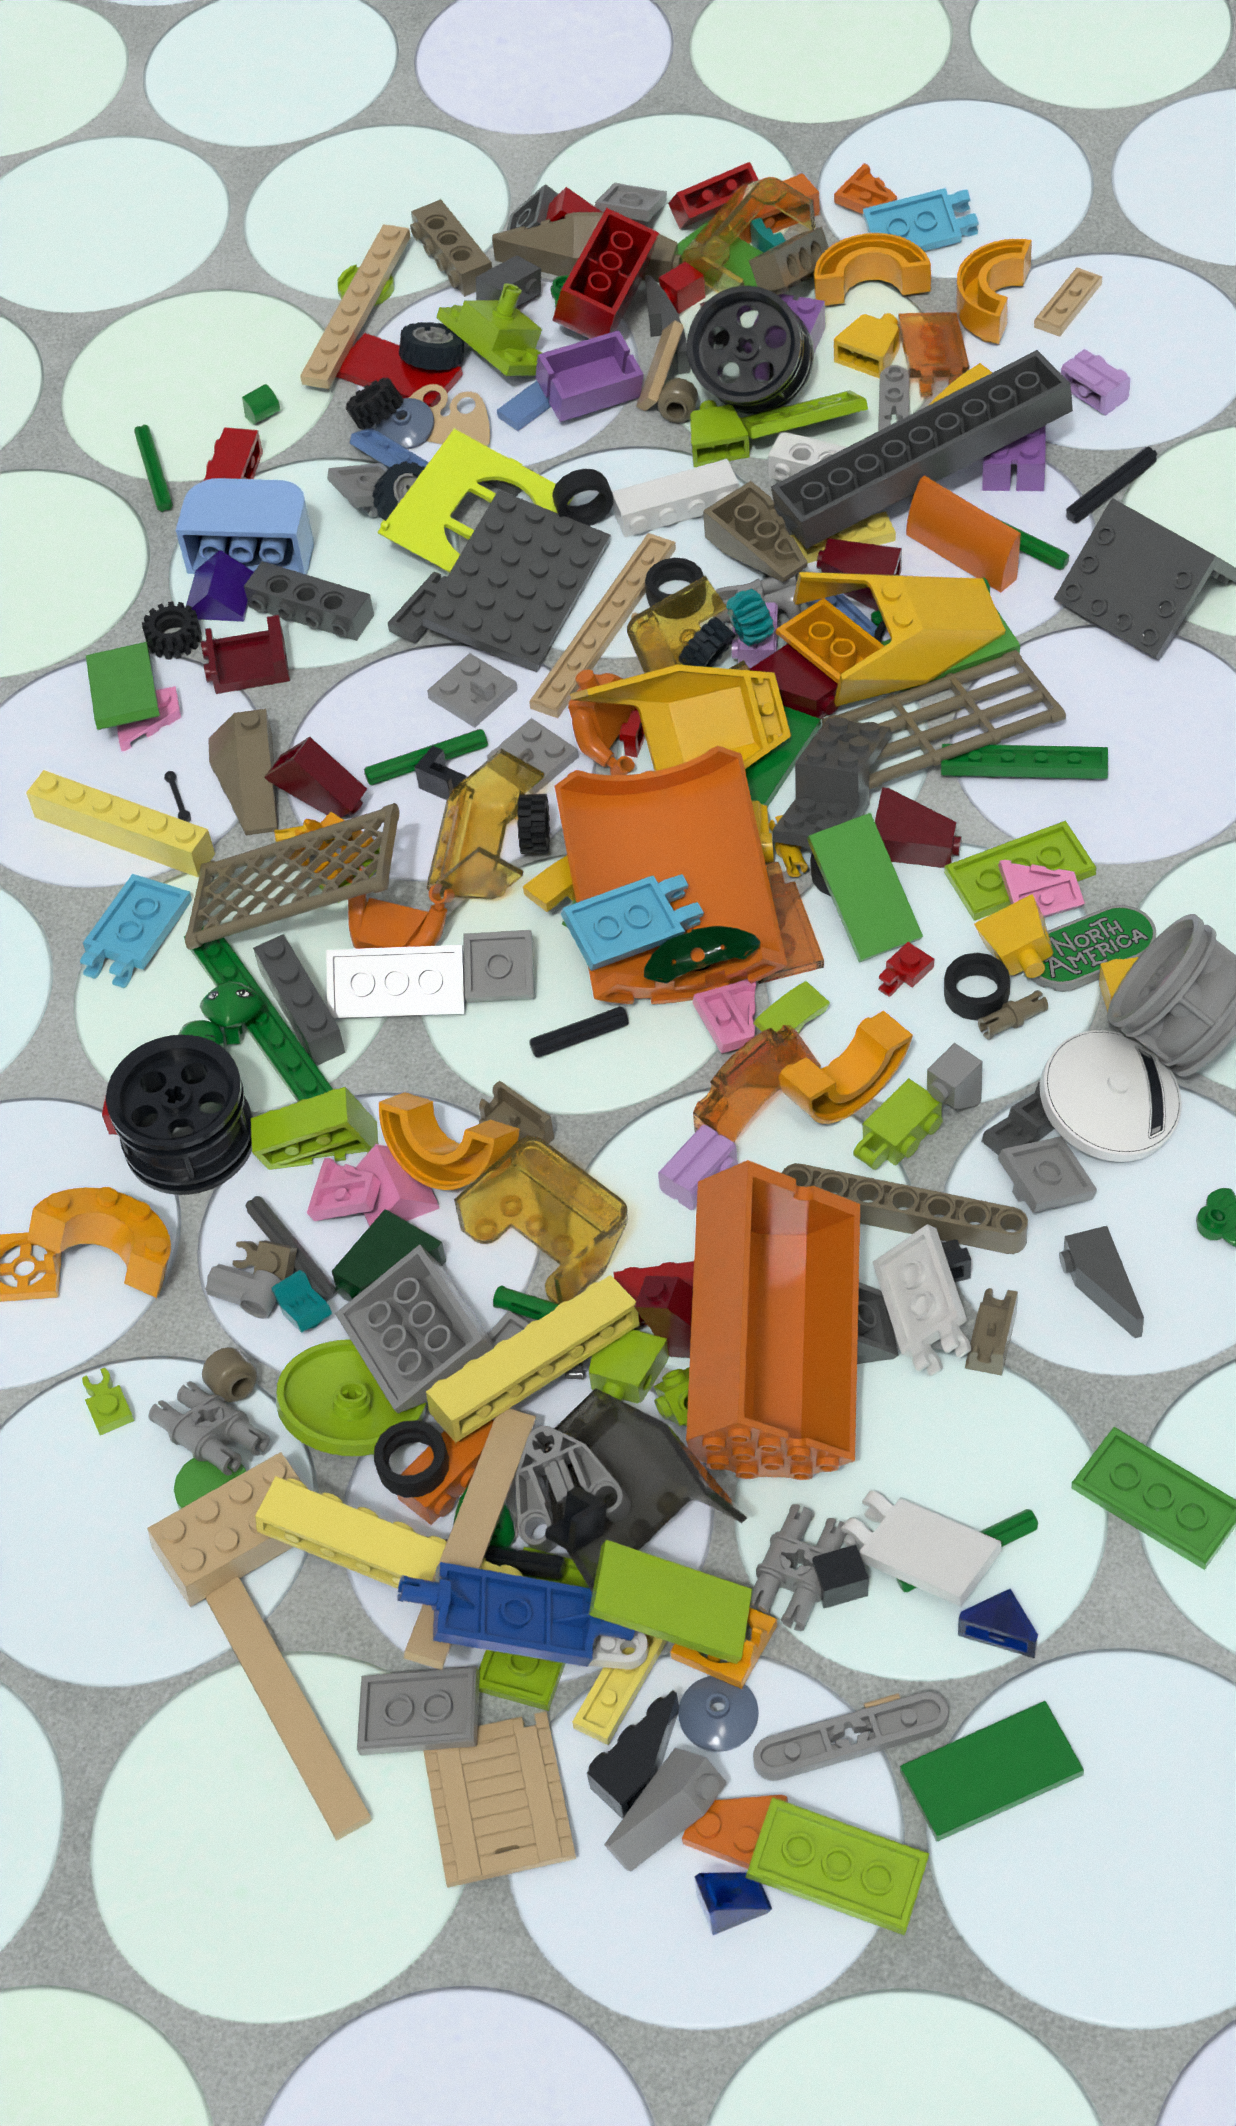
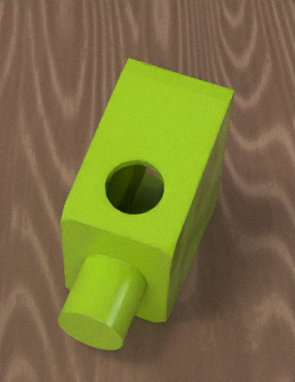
[690,400,750,468]
[589,1329,669,1414]

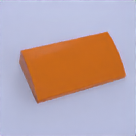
[906,475,1021,593]

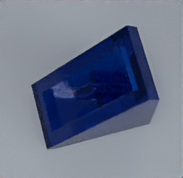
[958,1589,1038,1659]
[694,1872,772,1935]

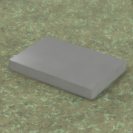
[357,1666,480,1756]

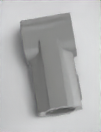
[205,1264,282,1319]

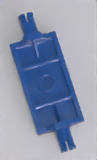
[397,1562,635,1667]

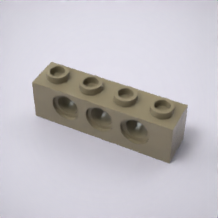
[410,199,492,297]
[749,227,829,295]

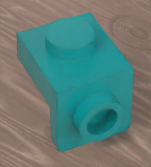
[272,1270,332,1333]

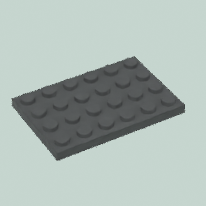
[422,490,611,672]

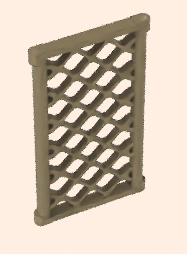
[185,803,400,950]

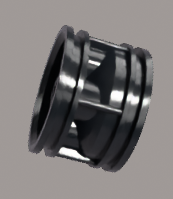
[687,285,814,414]
[106,1035,253,1195]

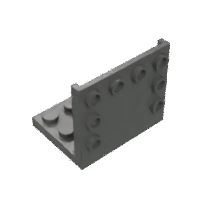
[1054,498,1236,660]

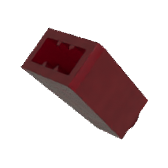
[817,538,902,611]
[749,644,841,719]
[264,737,367,818]
[875,787,962,868]
[634,1276,693,1358]

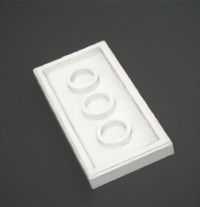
[326,945,465,1019]

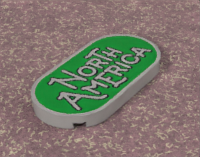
[1031,905,1156,992]

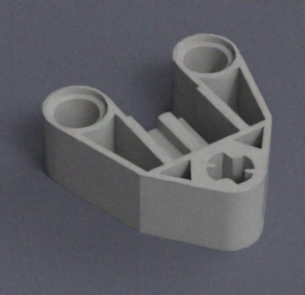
[515,1426,631,1552]

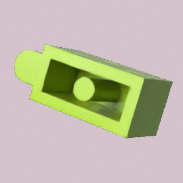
[853,1078,943,1170]

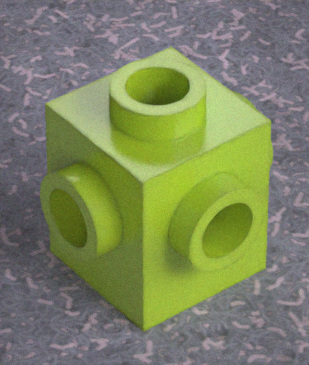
[653,1367,689,1426]

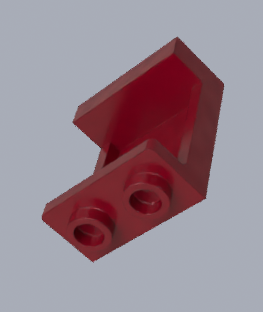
[201,615,290,694]

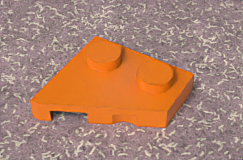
[834,163,897,214]
[682,1795,788,1869]

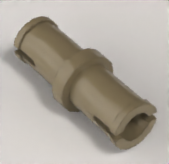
[978,990,1048,1039]

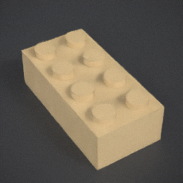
[147,1452,302,1607]

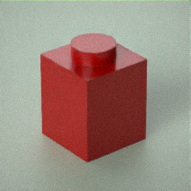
[659,261,705,314]

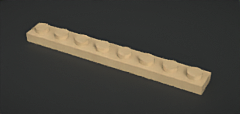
[300,224,411,389]

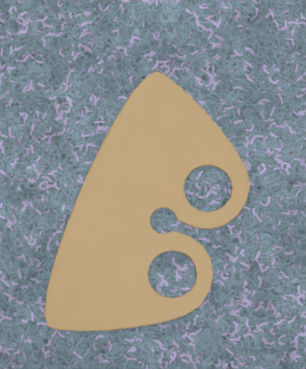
[401,384,490,446]

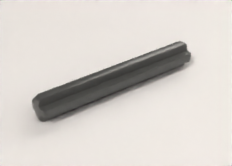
[245,1196,336,1302]

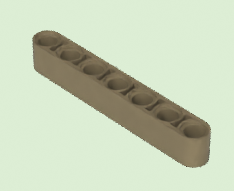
[782,1163,1028,1254]

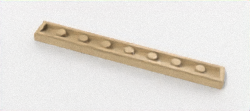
[529,533,676,718]
[404,1408,536,1670]
[205,1576,372,1841]

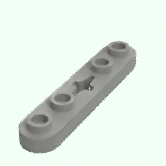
[878,365,910,431]
[753,1692,949,1781]

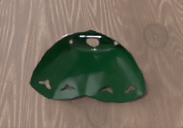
[644,926,760,984]

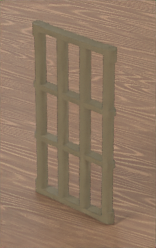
[822,650,1066,790]

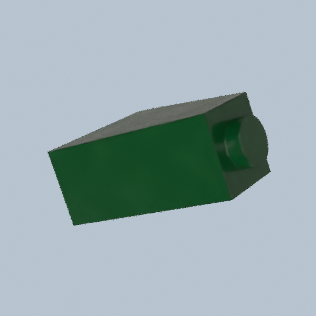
[331,1209,446,1302]

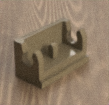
[479,1080,555,1161]
[965,1288,1018,1376]

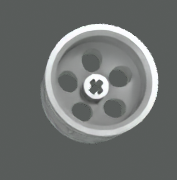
[1107,914,1236,1077]

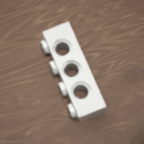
[768,431,847,481]

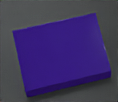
[185,550,254,622]

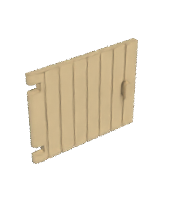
[423,1711,576,1888]

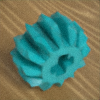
[726,588,774,646]

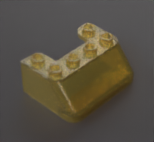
[454,1136,629,1304]

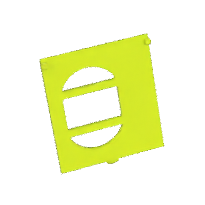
[377,429,574,573]

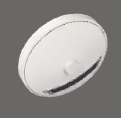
[1040,1030,1182,1162]

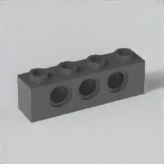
[244,561,374,641]

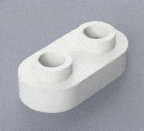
[588,1631,648,1669]

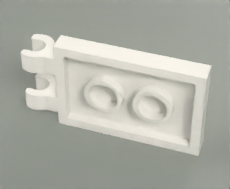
[872,1224,971,1376]
[841,1490,1002,1607]

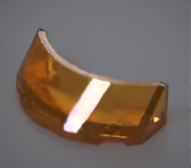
[693,1025,821,1142]

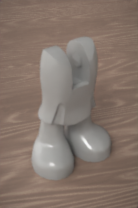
[710,575,801,622]

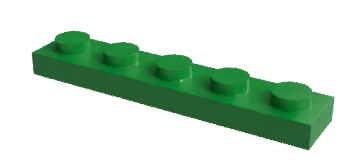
[941,744,1108,779]

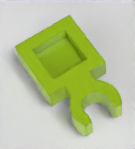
[82,1367,135,1436]

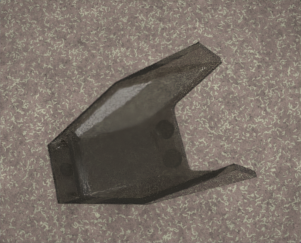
[544,1388,747,1593]

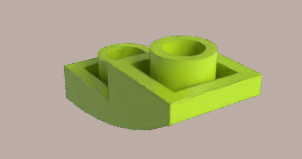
[753,981,830,1046]

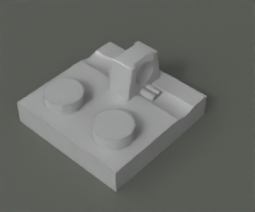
[595,182,667,222]
[327,463,388,517]
[427,653,518,728]
[486,718,579,794]
[463,930,534,1003]
[998,1136,1097,1213]

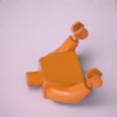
[568,669,635,775]
[345,865,455,949]

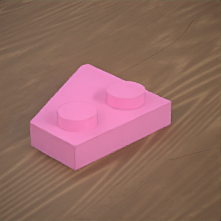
[117,686,181,751]
[998,860,1085,918]
[693,979,756,1054]
[307,1158,381,1221]

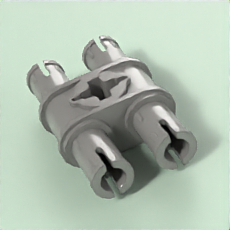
[148,1381,270,1475]
[750,1504,847,1631]

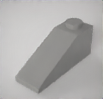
[604,1747,727,1872]

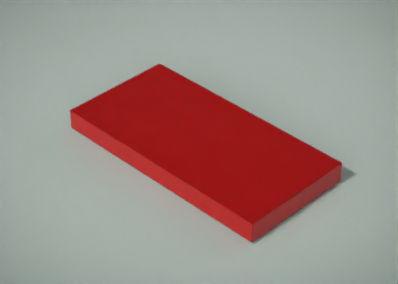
[336,333,463,407]

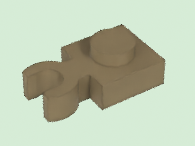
[232,1240,297,1280]

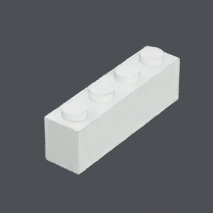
[612,459,739,538]

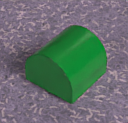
[242,384,280,425]

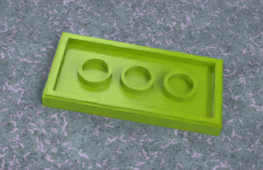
[740,390,868,439]
[944,820,1097,921]
[588,1540,752,1664]
[478,1546,597,1711]
[745,1797,929,1935]

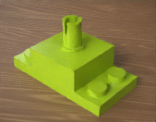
[436,283,542,376]

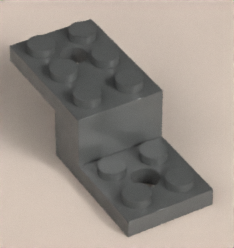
[773,717,891,848]

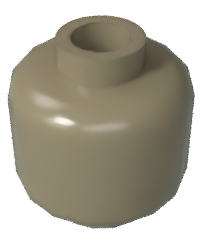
[658,378,698,423]
[201,1347,257,1403]

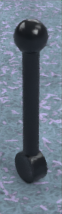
[164,771,191,822]

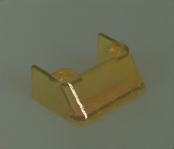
[682,177,816,293]
[627,576,751,673]
[427,748,545,900]

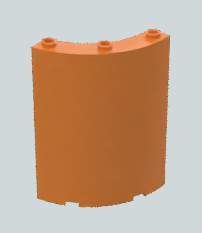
[554,745,787,1004]

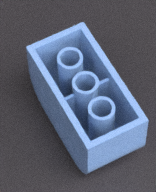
[176,478,314,575]

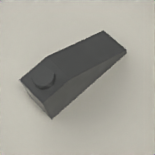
[1059,1226,1144,1338]

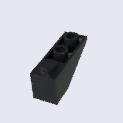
[587,1690,679,1819]

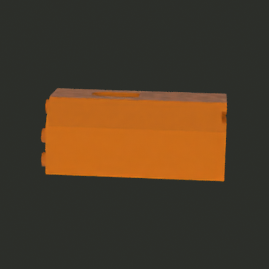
[686,1160,860,1480]

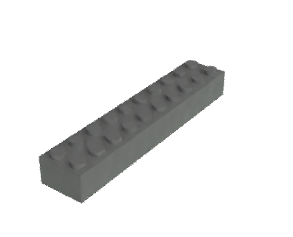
[771,350,1073,549]

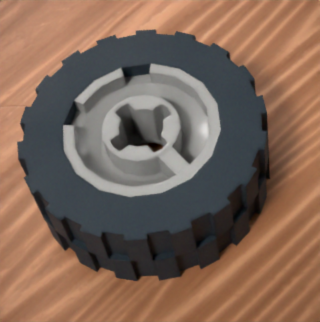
[399,322,465,370]
[372,461,425,520]

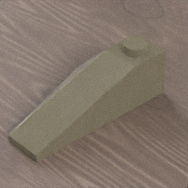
[492,212,603,276]
[703,481,808,582]
[208,709,278,835]

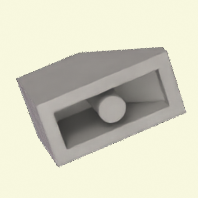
[927,1042,983,1109]

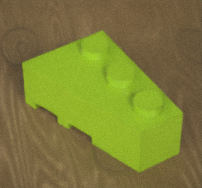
[251,1087,378,1170]

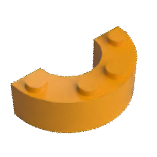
[814,233,931,306]
[956,238,1032,344]
[778,1010,913,1124]
[379,1092,520,1190]
[27,1187,171,1298]

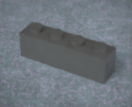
[253,934,346,1066]

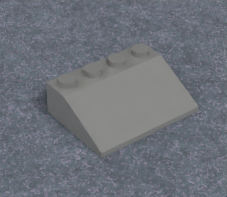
[335,1245,495,1413]

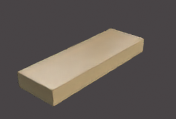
[1034,267,1103,337]
[636,320,684,411]

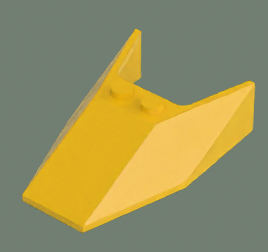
[793,572,1006,706]
[570,665,791,771]

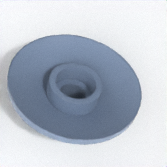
[376,398,434,449]
[678,1676,758,1752]

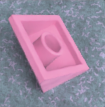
[355,1144,439,1227]

